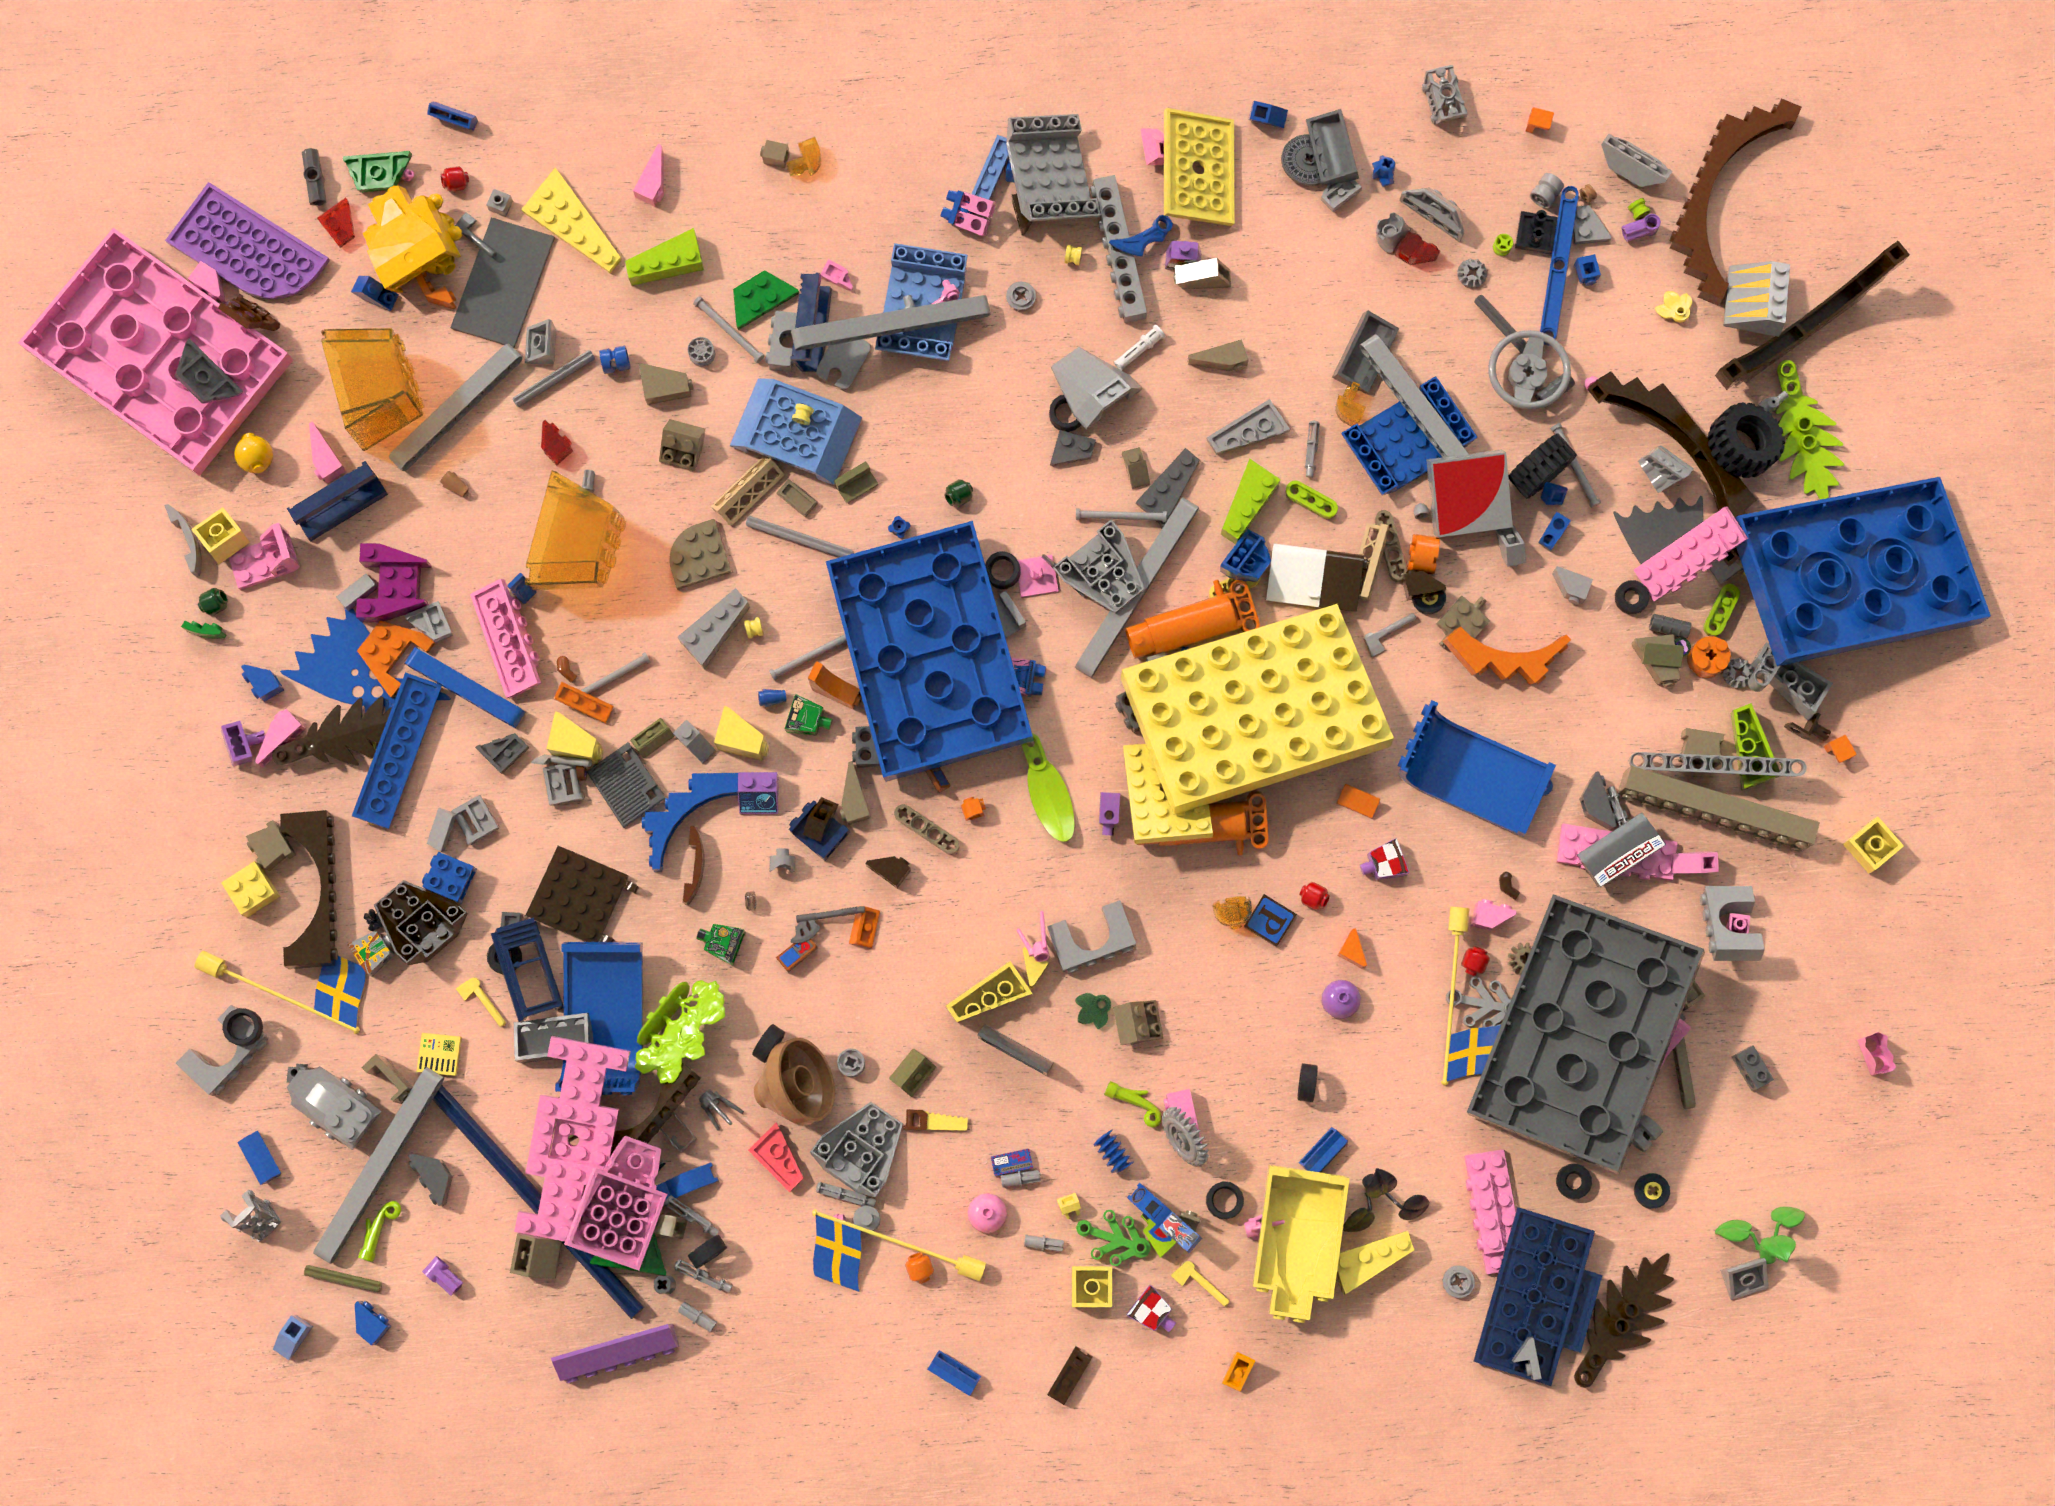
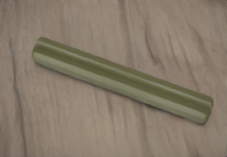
[304,1265,382,1292]

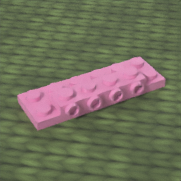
[1634,507,1748,601]
[470,579,541,699]
[1556,824,1678,881]
[1464,1149,1516,1274]

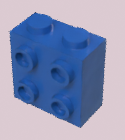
[422,852,477,904]

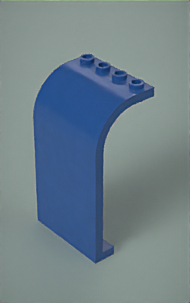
[1397,700,1556,837]
[555,942,643,1095]

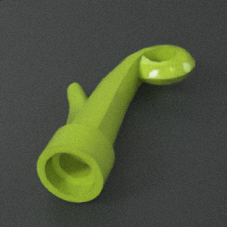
[1104,1081,1162,1128]
[358,1201,401,1262]

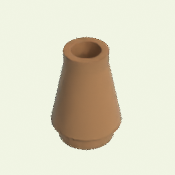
[440,471,469,497]

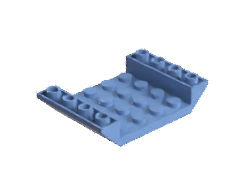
[875,243,968,361]
[730,378,862,485]

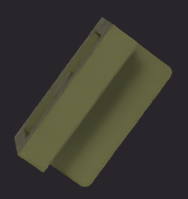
[834,461,878,503]
[889,1049,936,1097]

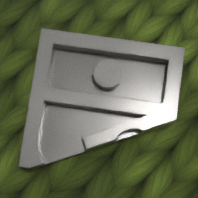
[1321,180,1362,212]
[404,601,453,643]

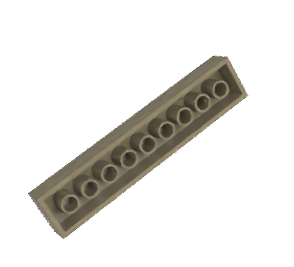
[1618,766,1820,852]

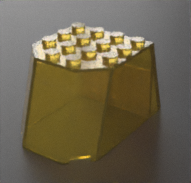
[321,328,425,451]
[525,470,626,590]

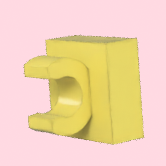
[1057,1193,1081,1219]

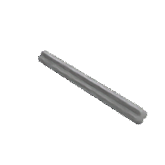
[746,516,854,557]

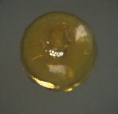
[1213,896,1252,929]

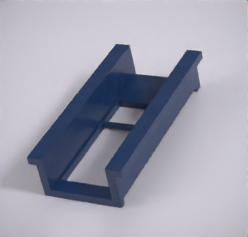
[790,273,832,372]
[287,461,388,542]
[491,918,564,1022]

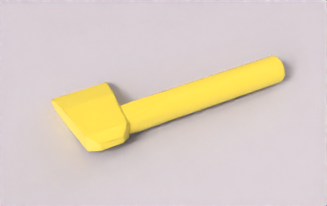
[456,978,506,1027]
[1171,1261,1229,1306]

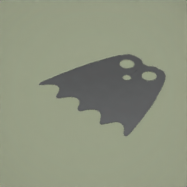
[1613,496,1703,564]

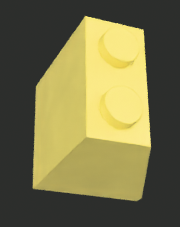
[714,706,769,761]
[546,712,604,764]

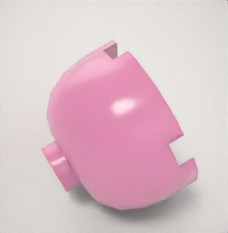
[968,1193,1007,1233]

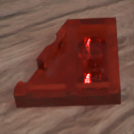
[317,197,355,248]

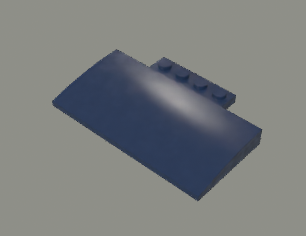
[1473,1207,1603,1386]

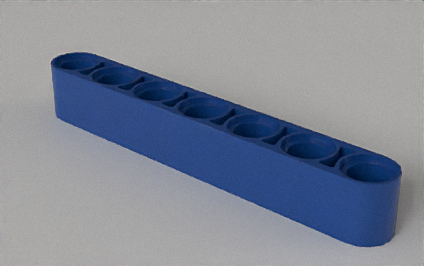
[404,647,526,729]

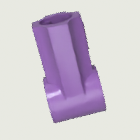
[1621,214,1661,242]
[422,1256,463,1296]

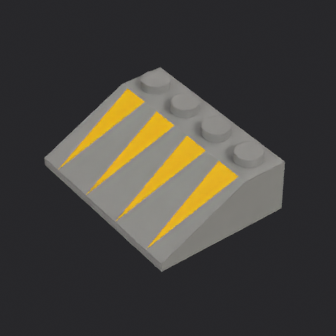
[1723,261,1790,337]

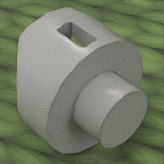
[769,848,795,873]
[853,1205,881,1232]

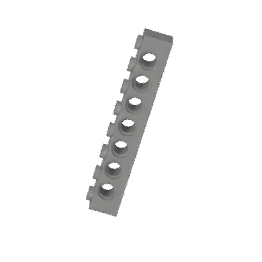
[1090,175,1147,323]

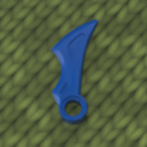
[1109,215,1173,257]

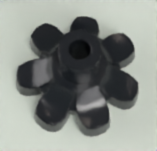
[363,909,384,932]

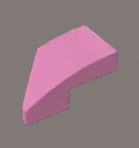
[821,259,853,291]

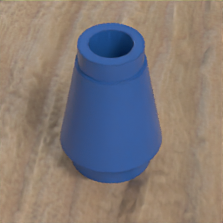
[758,689,787,708]

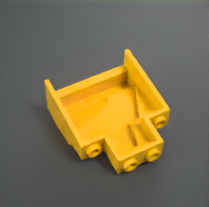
[362,186,461,294]

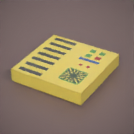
[417,1033,462,1076]

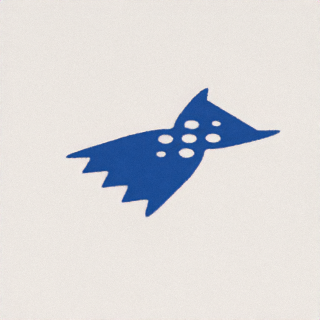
[280,607,451,712]

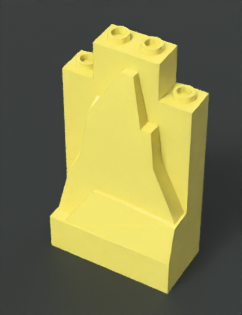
[1253,1165,1350,1323]

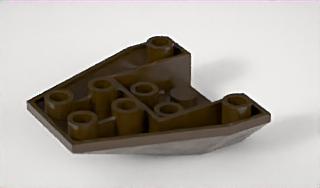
[374,880,468,965]

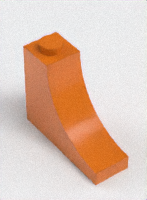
[808,661,862,709]

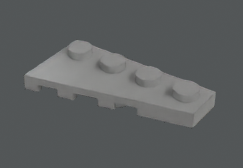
[1206,399,1290,455]

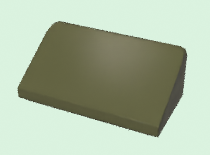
[1642,643,1684,668]
[630,718,674,758]

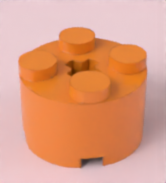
[1407,534,1440,575]
[1687,636,1731,678]

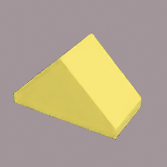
[1023,947,1049,988]

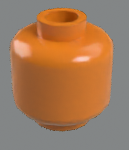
[905,1252,934,1284]

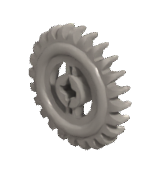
[1162,1107,1209,1166]

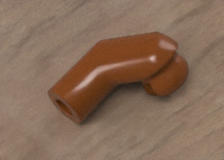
[557,656,577,683]

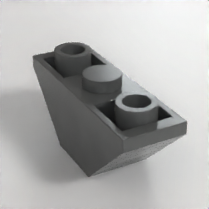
[1579,771,1618,830]
[408,1154,453,1207]

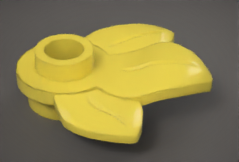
[1655,291,1692,323]

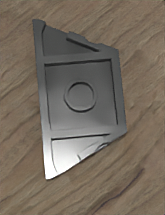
[175,338,243,404]

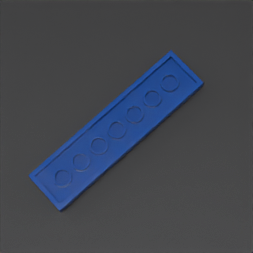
[352,672,442,829]

